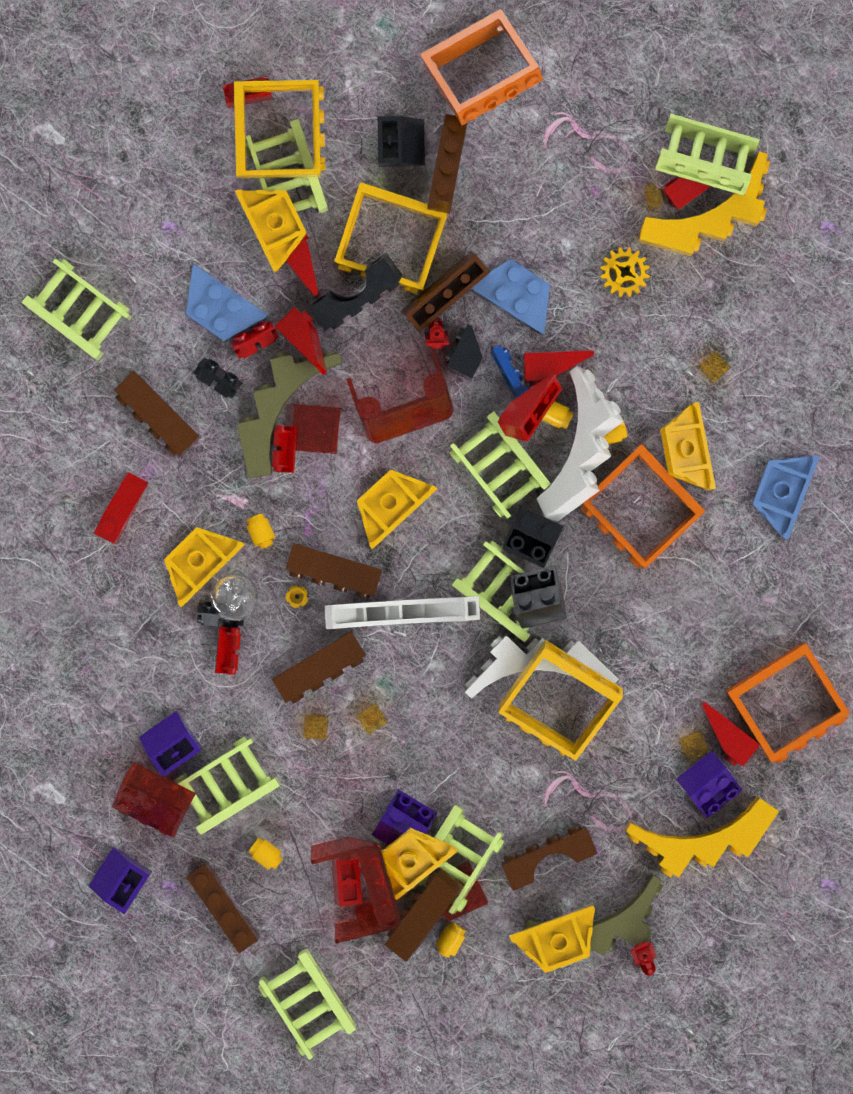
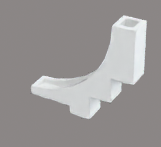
[536,366,623,521]
[325,596,480,629]
[465,635,619,699]

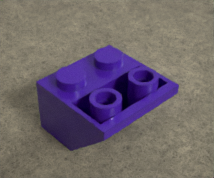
[139,711,203,777]
[676,751,742,819]
[371,789,438,846]
[88,847,152,914]

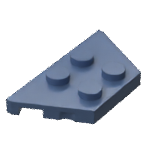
[471,259,550,335]
[186,264,268,341]
[752,455,820,540]

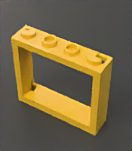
[234,80,326,179]
[334,182,448,294]
[498,640,623,761]

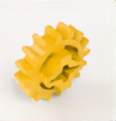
[599,247,650,298]

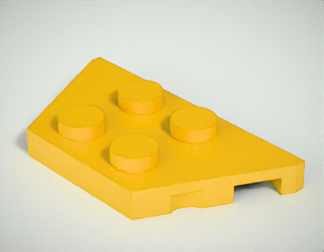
[235,190,307,273]
[660,402,716,491]
[357,470,437,549]
[164,527,245,607]
[376,828,458,904]
[509,904,595,973]

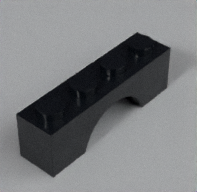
[309,252,402,331]

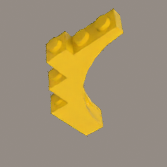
[638,151,770,256]
[624,796,779,878]

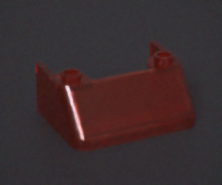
[346,349,454,444]
[310,837,401,944]

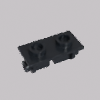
[194,358,243,399]
[197,601,245,628]

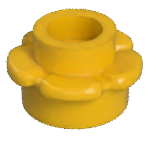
[285,585,308,608]

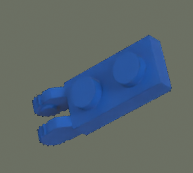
[490,344,529,399]

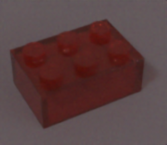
[112,762,196,838]

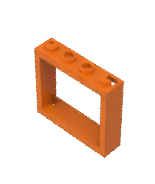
[420,9,543,125]
[580,444,705,569]
[725,642,850,764]

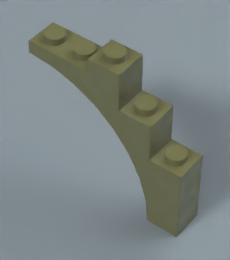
[237,351,342,479]
[522,873,663,965]

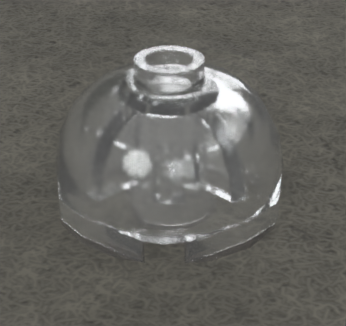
[211,573,258,621]

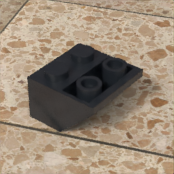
[377,116,425,167]
[444,324,483,381]
[502,506,564,568]
[510,566,567,629]

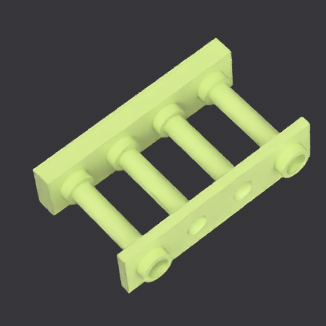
[655,114,760,195]
[246,119,328,213]
[22,258,132,361]
[449,411,551,519]
[451,541,530,642]
[171,736,281,835]
[413,805,505,914]
[258,948,356,1060]

